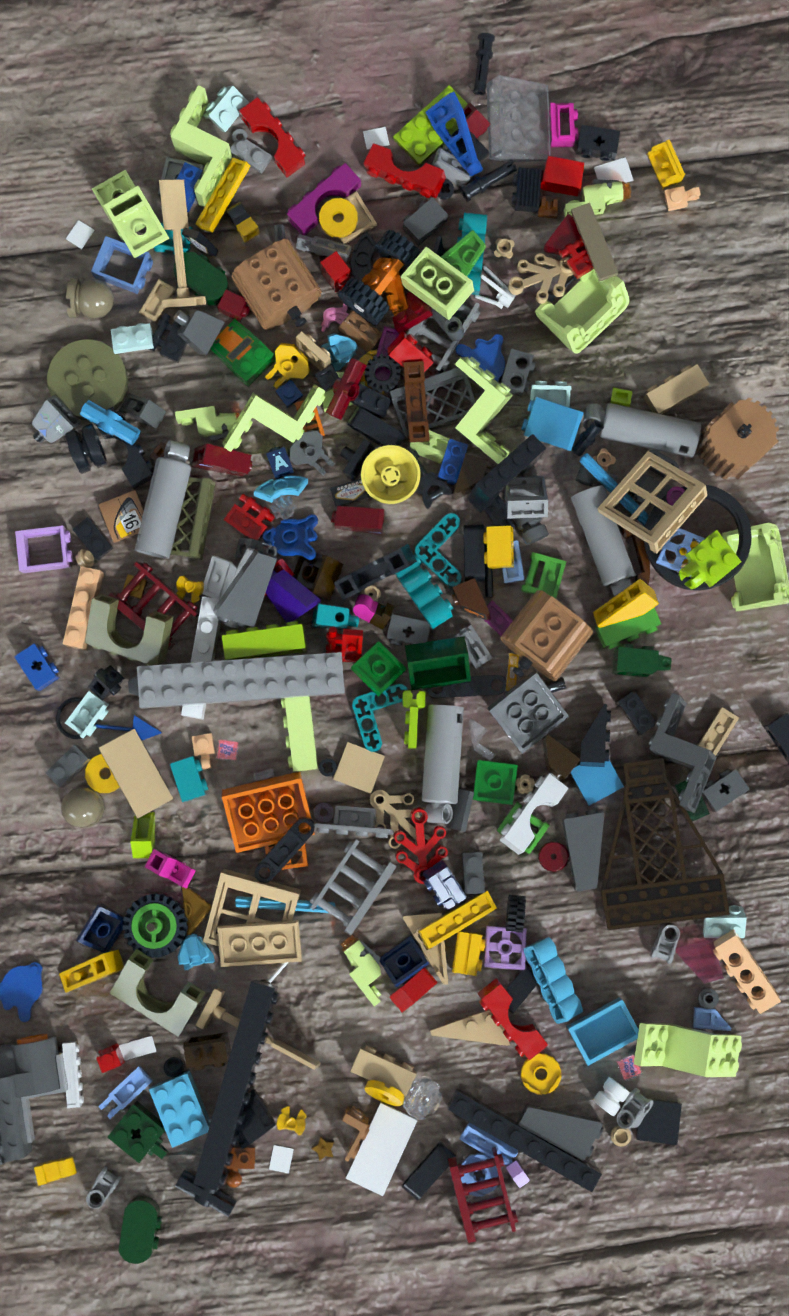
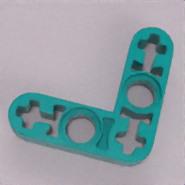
[415,513,462,588]
[352,684,408,752]

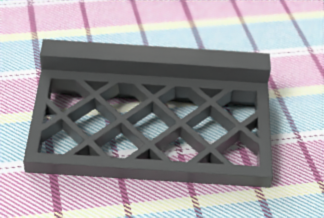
[389,367,476,437]

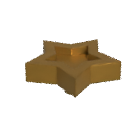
[311,1137,334,1161]

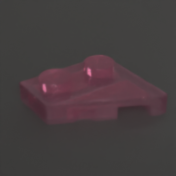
[675,938,724,984]

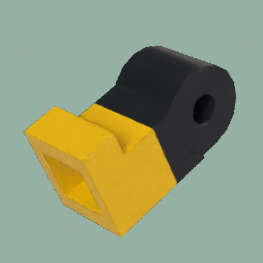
[226,202,260,243]

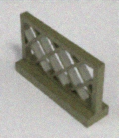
[170,477,216,560]

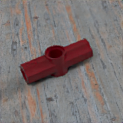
[325,358,367,420]

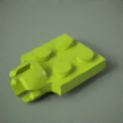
[679,530,742,589]
[402,690,426,749]

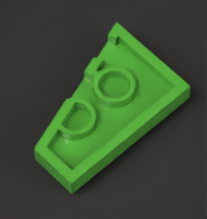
[441,230,486,276]

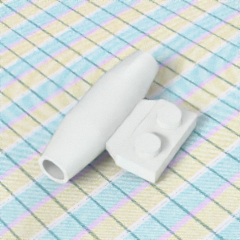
[202,548,255,628]

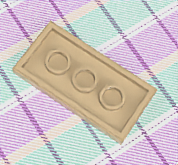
[98,729,173,819]
[217,920,302,967]

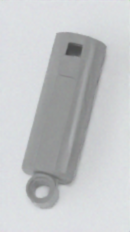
[583,403,701,458]
[134,440,191,559]
[571,485,635,597]
[422,705,464,824]

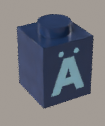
[266,446,294,479]

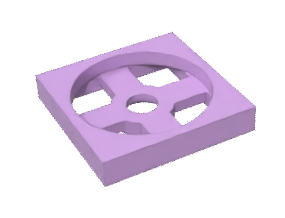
[484,926,527,970]

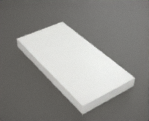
[346,1102,417,1196]

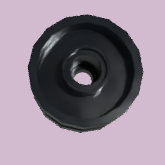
[65,423,108,474]

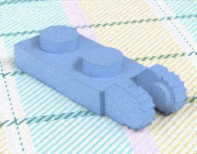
[98,1065,153,1119]
[459,1122,518,1166]

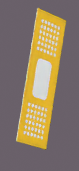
[505,653,519,691]

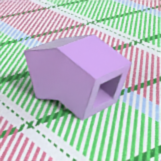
[506,1160,530,1188]

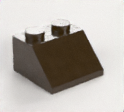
[453,454,491,500]
[292,553,344,601]
[542,735,580,780]

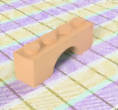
[63,566,104,650]

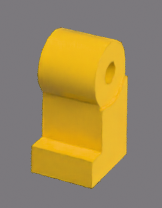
[34,1156,77,1186]

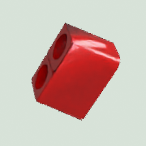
[541,156,584,196]

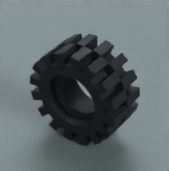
[365,354,401,393]
[506,894,526,933]

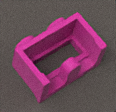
[549,102,579,148]

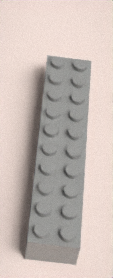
[137,652,345,709]

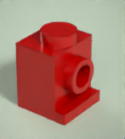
[96,1043,125,1073]

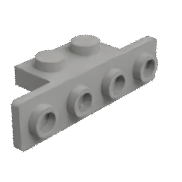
[314,806,394,838]

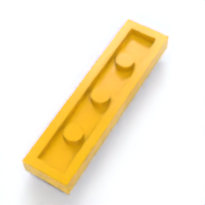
[195,158,251,233]
[418,890,497,949]

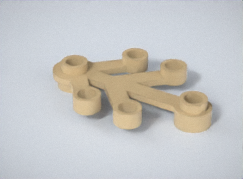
[508,253,574,304]
[370,790,430,849]

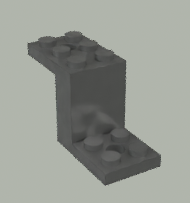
[649,693,717,813]

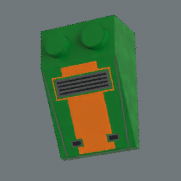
[210,319,276,387]

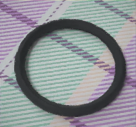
[56,697,98,739]

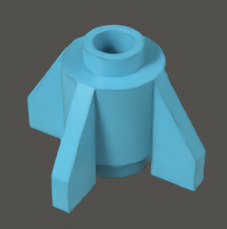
[321,333,357,371]
[178,934,215,970]

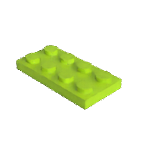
[393,85,468,167]

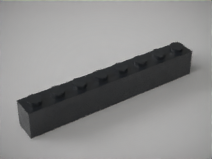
[447,1088,602,1192]

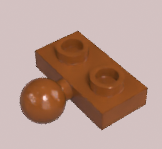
[226,1147,256,1188]

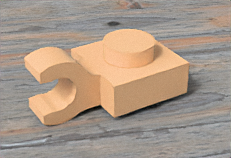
[664,186,701,211]
[192,733,215,770]

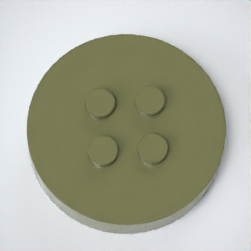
[47,339,128,420]

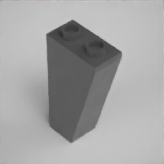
[213,549,277,628]
[562,809,604,892]
[517,1104,604,1161]

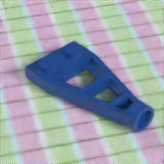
[426,92,483,177]

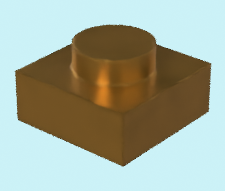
[122,574,147,599]

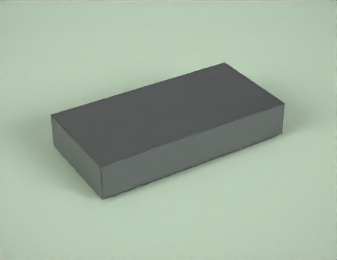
[446,789,474,832]

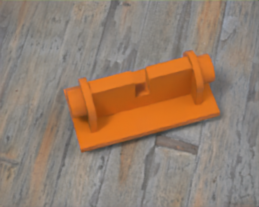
[385,272,408,316]

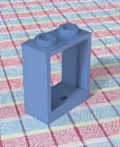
[91,236,153,294]

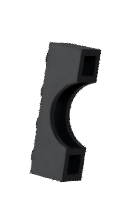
[96,406,154,489]
[334,544,417,600]

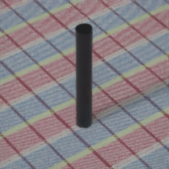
[484,544,493,598]

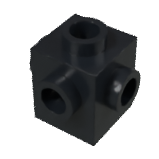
[88,665,125,701]

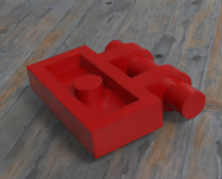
[559,236,594,279]
[223,493,276,540]
[325,627,363,663]

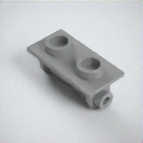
[454,625,492,669]

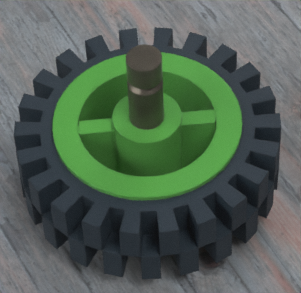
[123,893,188,958]

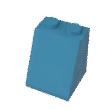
[521,396,584,451]

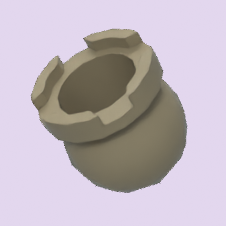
[66,278,114,319]
[61,787,105,828]

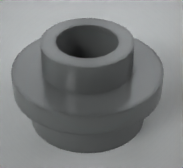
[698,988,719,1009]

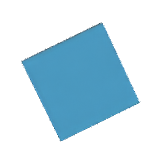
[570,760,624,806]

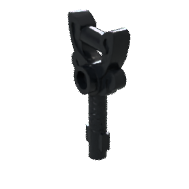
[406,447,453,510]

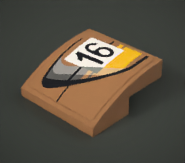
[98,489,144,543]

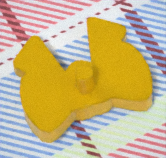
[176,575,204,603]
[277,1106,307,1135]

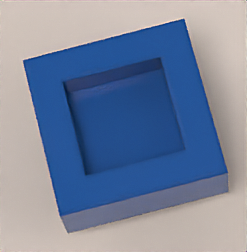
[276,380,303,408]

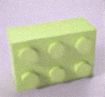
[401,247,474,320]

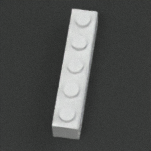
[62,1041,84,1108]

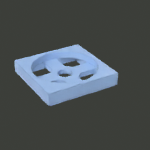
[656,528,705,577]

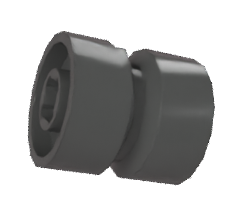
[514,517,549,545]

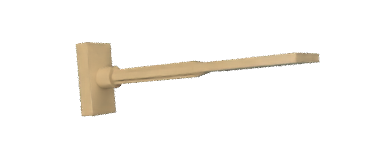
[159,180,206,308]
[196,988,321,1070]

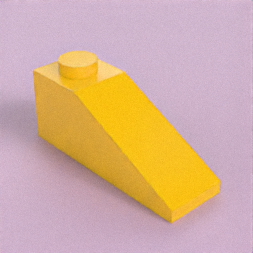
[593,579,659,628]
[59,950,124,993]

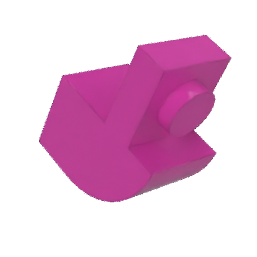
[145,849,196,888]

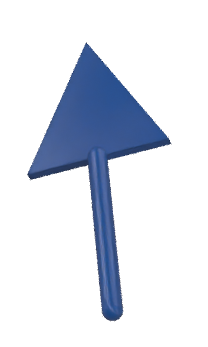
[95,715,162,741]

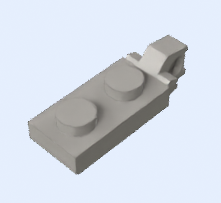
[296,234,352,262]

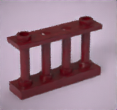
[108,562,199,650]
[448,1147,518,1243]

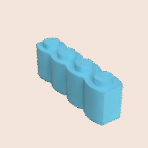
[524,937,583,1024]

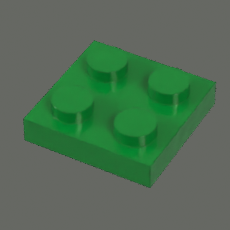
[350,641,407,697]
[473,760,518,805]

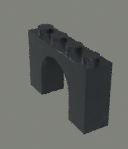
[467,434,546,513]

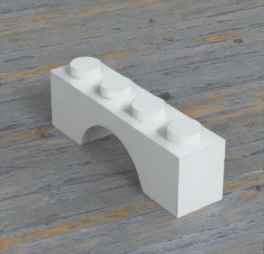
[500,773,568,855]

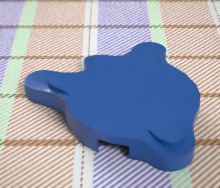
[455,334,505,382]
[263,514,318,560]
[0,962,43,1022]

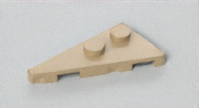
[403,912,448,985]
[430,1009,510,1046]

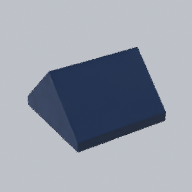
[76,904,124,953]
[380,936,430,987]

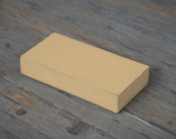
[139,279,176,323]

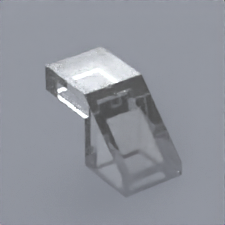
[468,719,495,761]

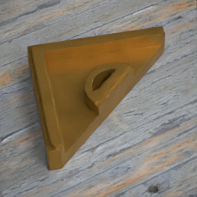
[182,887,212,935]

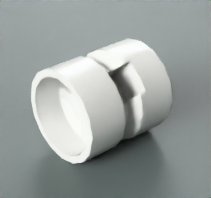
[593,1077,630,1116]

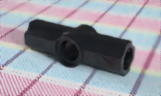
[175,1170,237,1217]

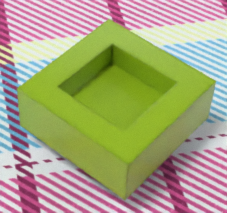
[610,388,632,407]

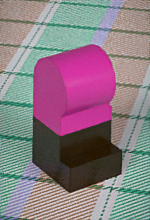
[353,594,394,630]

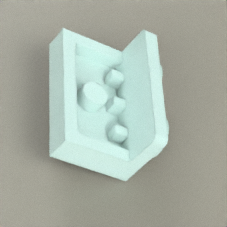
[203,86,250,132]
[111,323,154,354]
[530,381,572,407]
[65,690,109,738]
[703,905,747,938]

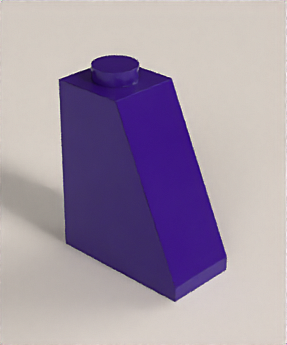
[266,569,321,623]

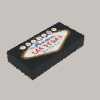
[182,228,218,257]
[330,479,371,508]

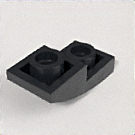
[506,967,538,1014]

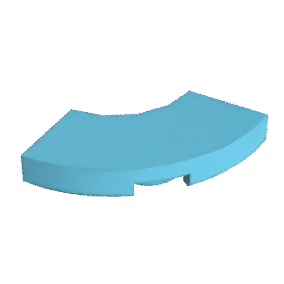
[254,475,308,503]

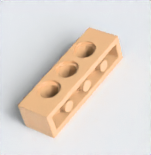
[713,929,781,1014]

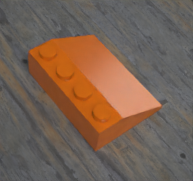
[222,771,315,853]

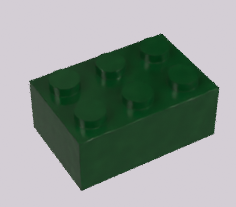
[405,636,471,691]

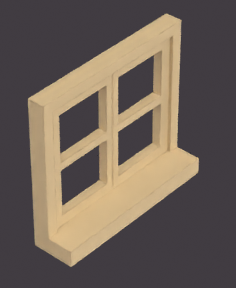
[597,451,707,554]
[203,869,301,946]

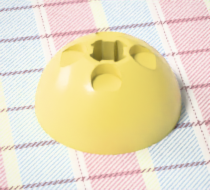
[361,445,420,504]

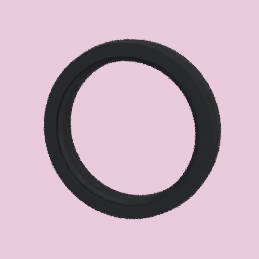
[644,485,752,591]

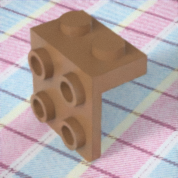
[342,1106,370,1162]

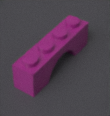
[287,163,361,236]

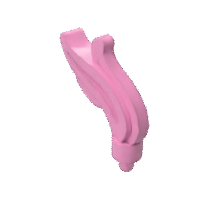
[321,304,349,332]

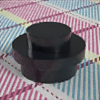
[163,1057,184,1077]

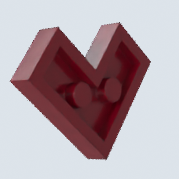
[392,292,433,335]

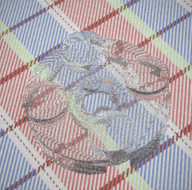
[403,1078,442,1120]

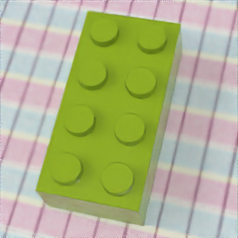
[222,621,307,660]

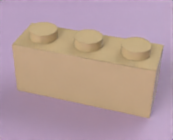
[644,364,710,414]
[350,1045,417,1097]

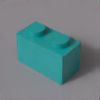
[170,756,209,802]

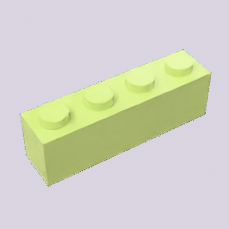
[281,697,318,772]

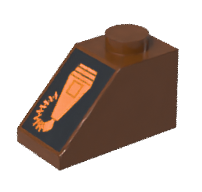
[451,578,491,621]

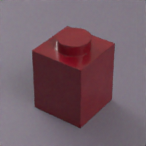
[463,102,491,138]
[218,290,250,322]

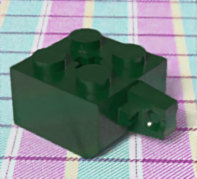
[612,644,672,678]
[107,1101,169,1163]

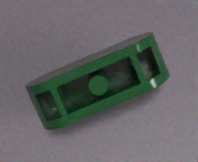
[173,252,229,306]
[118,1196,163,1264]

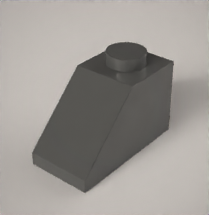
[119,393,166,428]

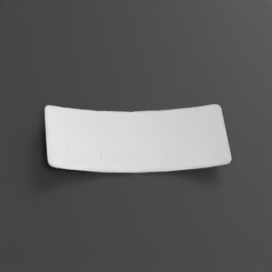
[119,1036,156,1061]

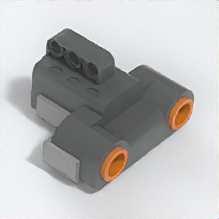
[0,1034,68,1165]

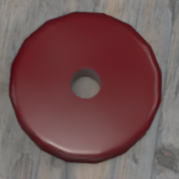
[538,841,569,872]

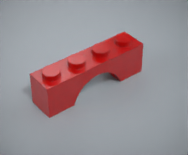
[239,97,306,178]
[363,143,446,198]
[478,978,548,1061]

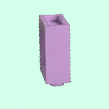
[15,526,73,573]

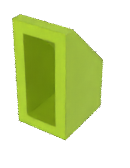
[130,812,155,858]

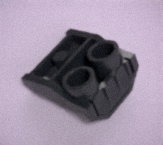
[237,1089,277,1149]

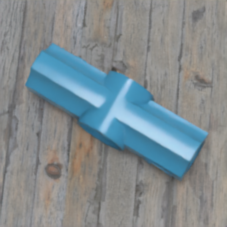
[80,400,141,445]

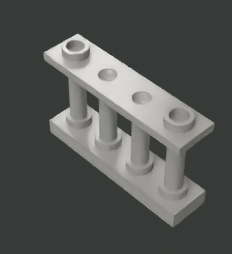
[407,302,481,375]
[310,839,397,936]

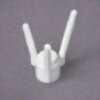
[475,265,516,309]

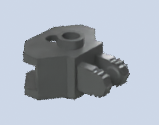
[289,430,335,476]

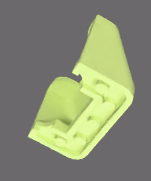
[535,269,629,354]
[722,523,789,611]

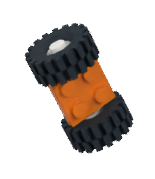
[338,229,421,325]

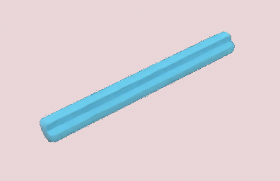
[235,896,335,913]

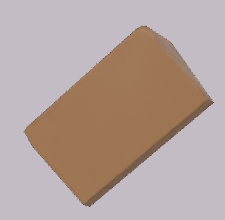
[338,310,382,352]

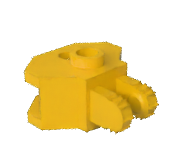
[265,343,310,389]

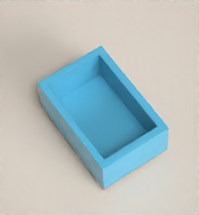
[566,997,639,1066]
[149,1070,211,1148]

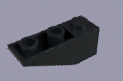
[580,704,611,767]

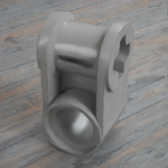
[650,923,680,964]
[617,1088,653,1129]
[86,1166,122,1209]

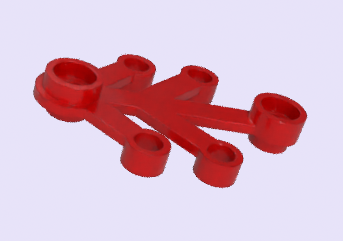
[393,807,448,884]

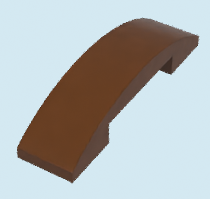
[403,361,430,443]
[620,526,650,585]

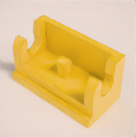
[647,139,685,189]

